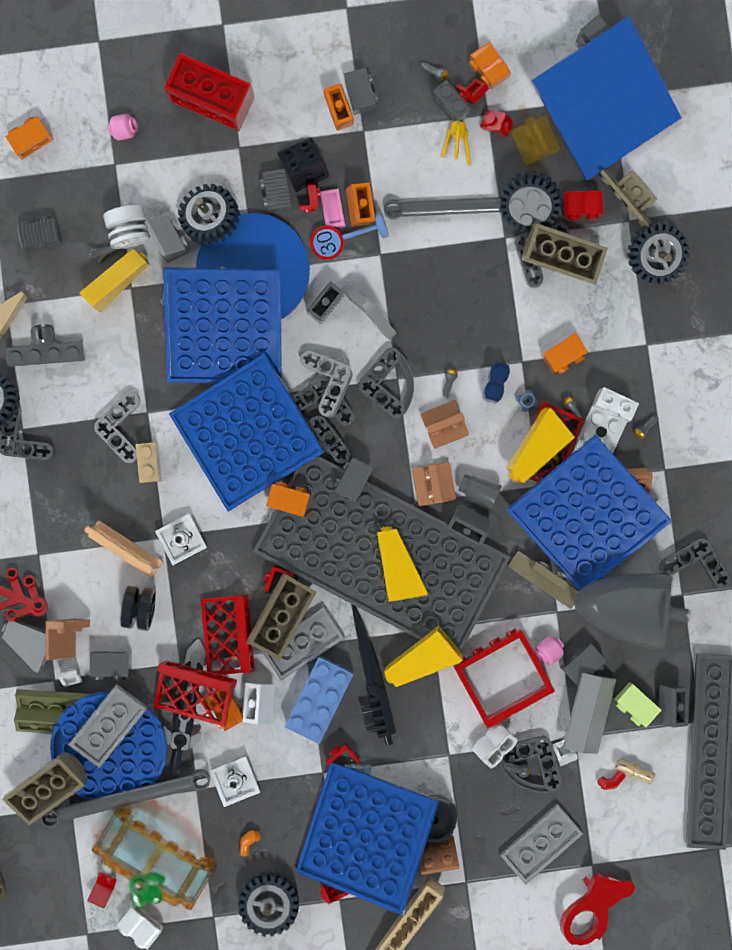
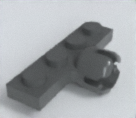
[5,324,85,367]

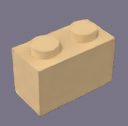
[136,442,162,483]

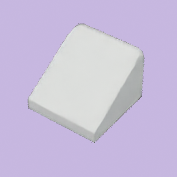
[552,740,578,766]

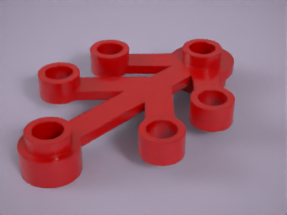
[0,568,48,622]

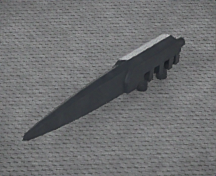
[351,605,396,746]

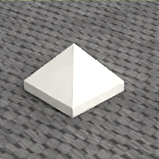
[58,668,83,687]

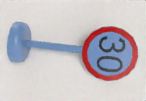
[310,211,389,260]

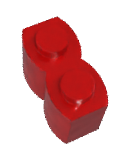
[563,191,603,221]

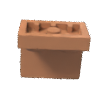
[46,618,90,660]

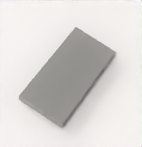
[261,606,345,681]
[69,684,148,768]
[500,804,583,885]

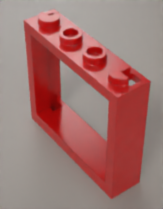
[453,628,555,729]

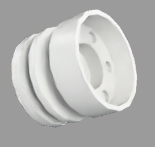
[103,205,150,249]

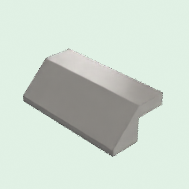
[563,672,616,754]

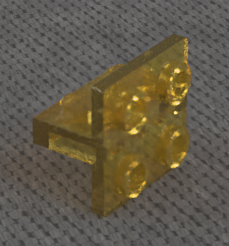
[511,116,560,165]

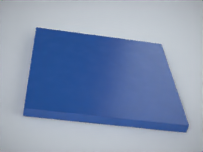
[531,16,682,181]
[163,267,282,383]
[169,353,325,512]
[507,434,672,590]
[296,761,439,915]

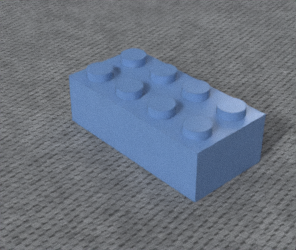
[285,655,354,744]

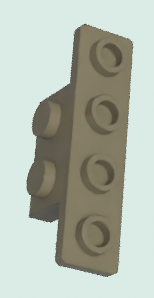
[600,168,657,227]
[508,551,579,609]

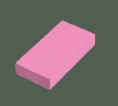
[320,188,345,228]

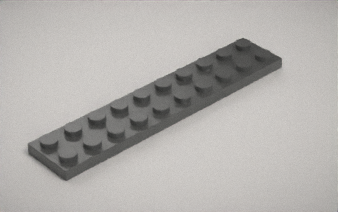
[686,653,732,850]

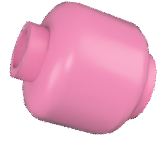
[107,114,138,141]
[535,636,564,665]

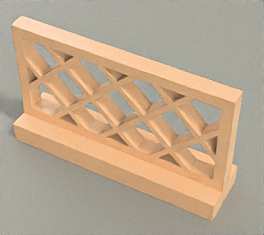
[84,520,163,578]

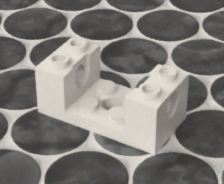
[570,387,639,455]

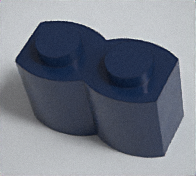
[483,362,510,404]

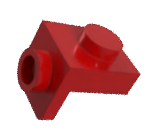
[455,78,489,105]
[480,110,513,138]
[299,183,321,213]
[320,884,349,905]

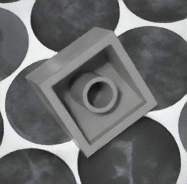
[145,216,188,263]

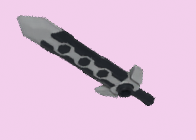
[163,639,206,774]

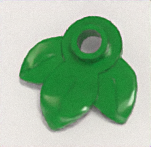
[128,872,166,909]

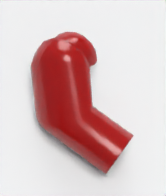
[597,770,626,790]

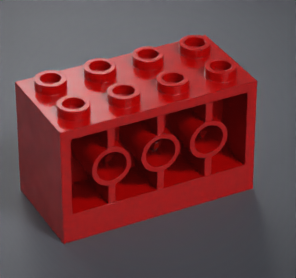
[164,53,255,132]

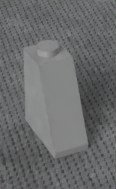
[2,620,46,673]

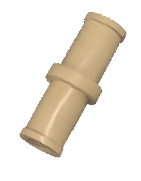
[615,758,655,784]

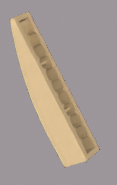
[375,876,445,950]

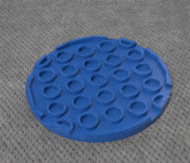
[196,213,310,320]
[50,691,168,801]

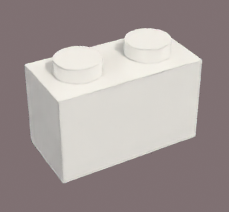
[243,682,275,724]

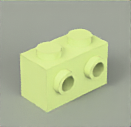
[614,682,662,727]

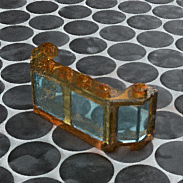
[91,807,217,910]

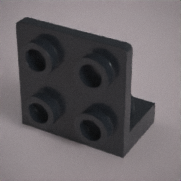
[277,138,330,193]

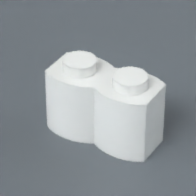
[472,723,518,768]
[117,904,164,950]

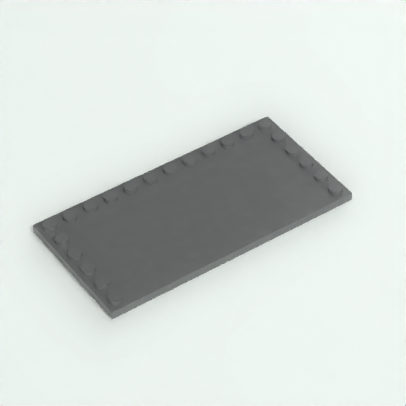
[253,456,510,651]

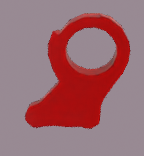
[560,873,635,946]

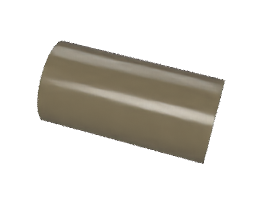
[522,223,608,285]
[246,574,317,660]
[2,753,87,825]

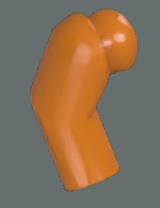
[239,830,261,856]

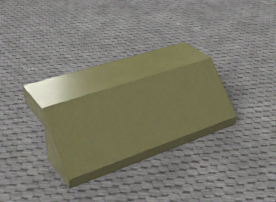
[14,689,90,734]

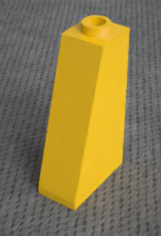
[80,249,149,313]
[506,408,575,483]
[377,526,427,602]
[384,626,463,687]

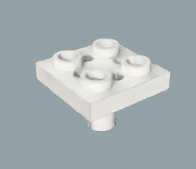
[155,514,208,565]
[210,755,260,807]

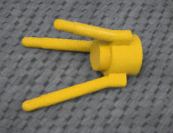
[441,121,471,165]

